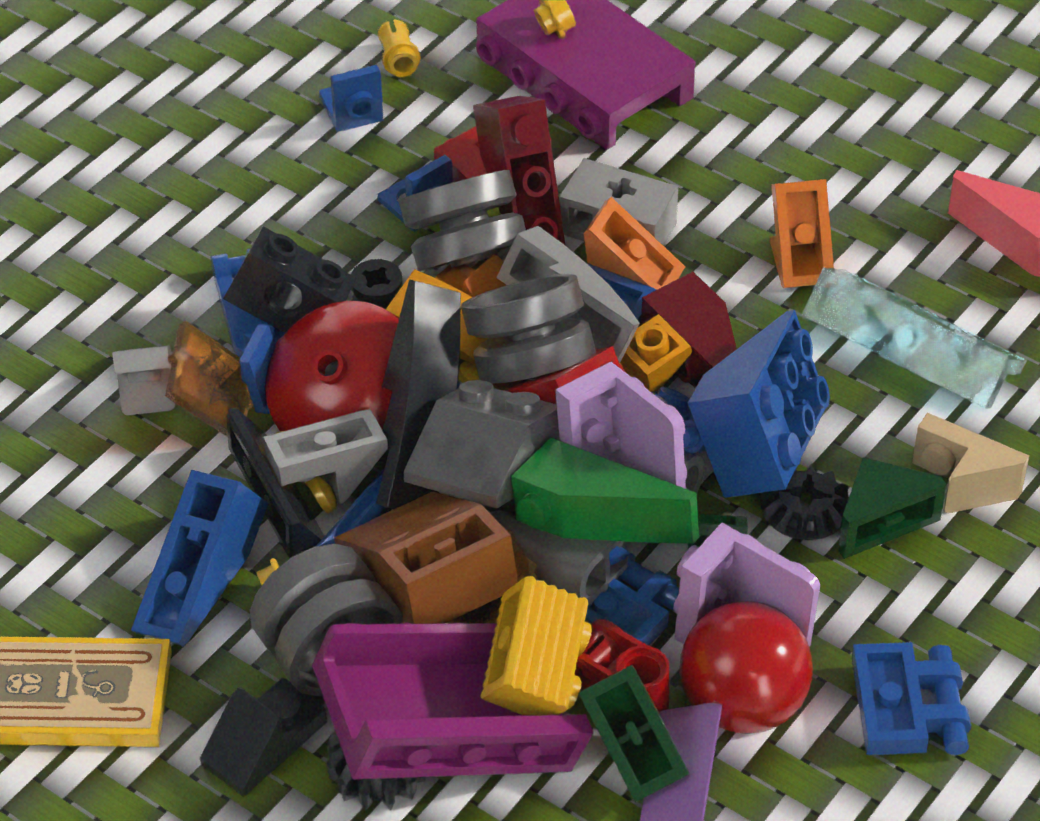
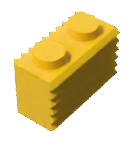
[480,576,592,716]

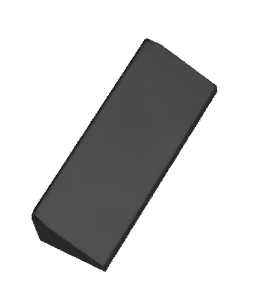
[226,407,324,559]

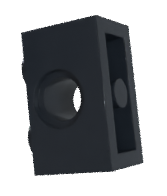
[223,226,356,333]

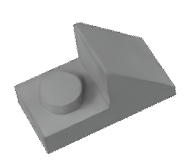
[112,345,176,415]
[263,408,388,505]

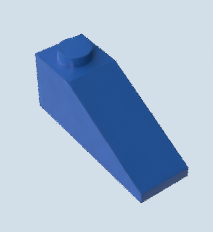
[131,470,269,647]

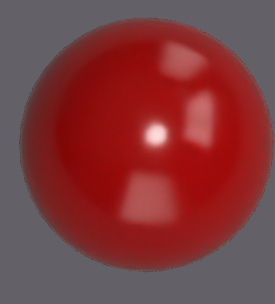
[679,601,813,733]

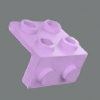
[555,362,687,489]
[673,523,820,647]

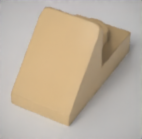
[912,413,1029,513]

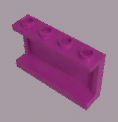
[476,0,696,150]
[312,623,594,779]

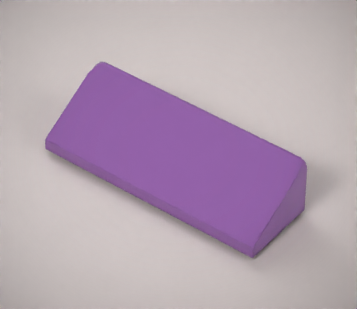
[640,703,722,821]

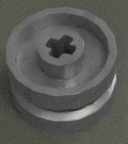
[399,170,526,271]
[461,274,596,383]
[250,544,403,696]

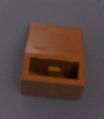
[334,491,518,624]

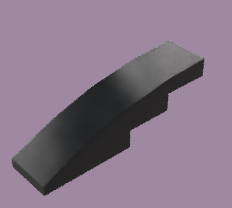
[376,279,461,509]

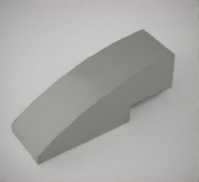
[497,226,640,363]

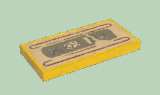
[0,637,172,747]

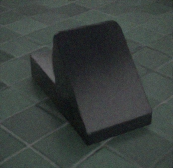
[200,677,327,797]

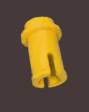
[378,20,421,77]

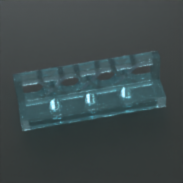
[802,267,1027,409]

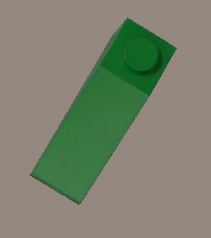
[511,437,699,544]

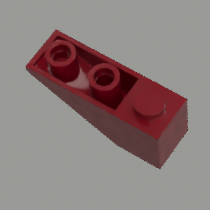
[473,96,566,246]
[639,272,737,389]

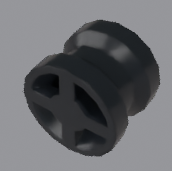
[351,259,403,309]

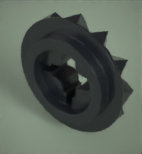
[761,463,849,540]

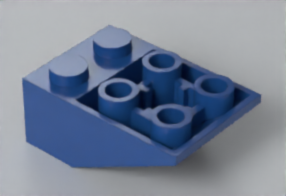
[688,310,830,498]

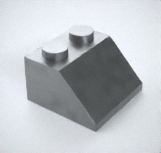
[404,380,560,508]

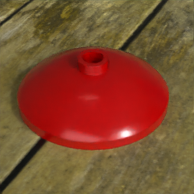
[265,301,399,431]

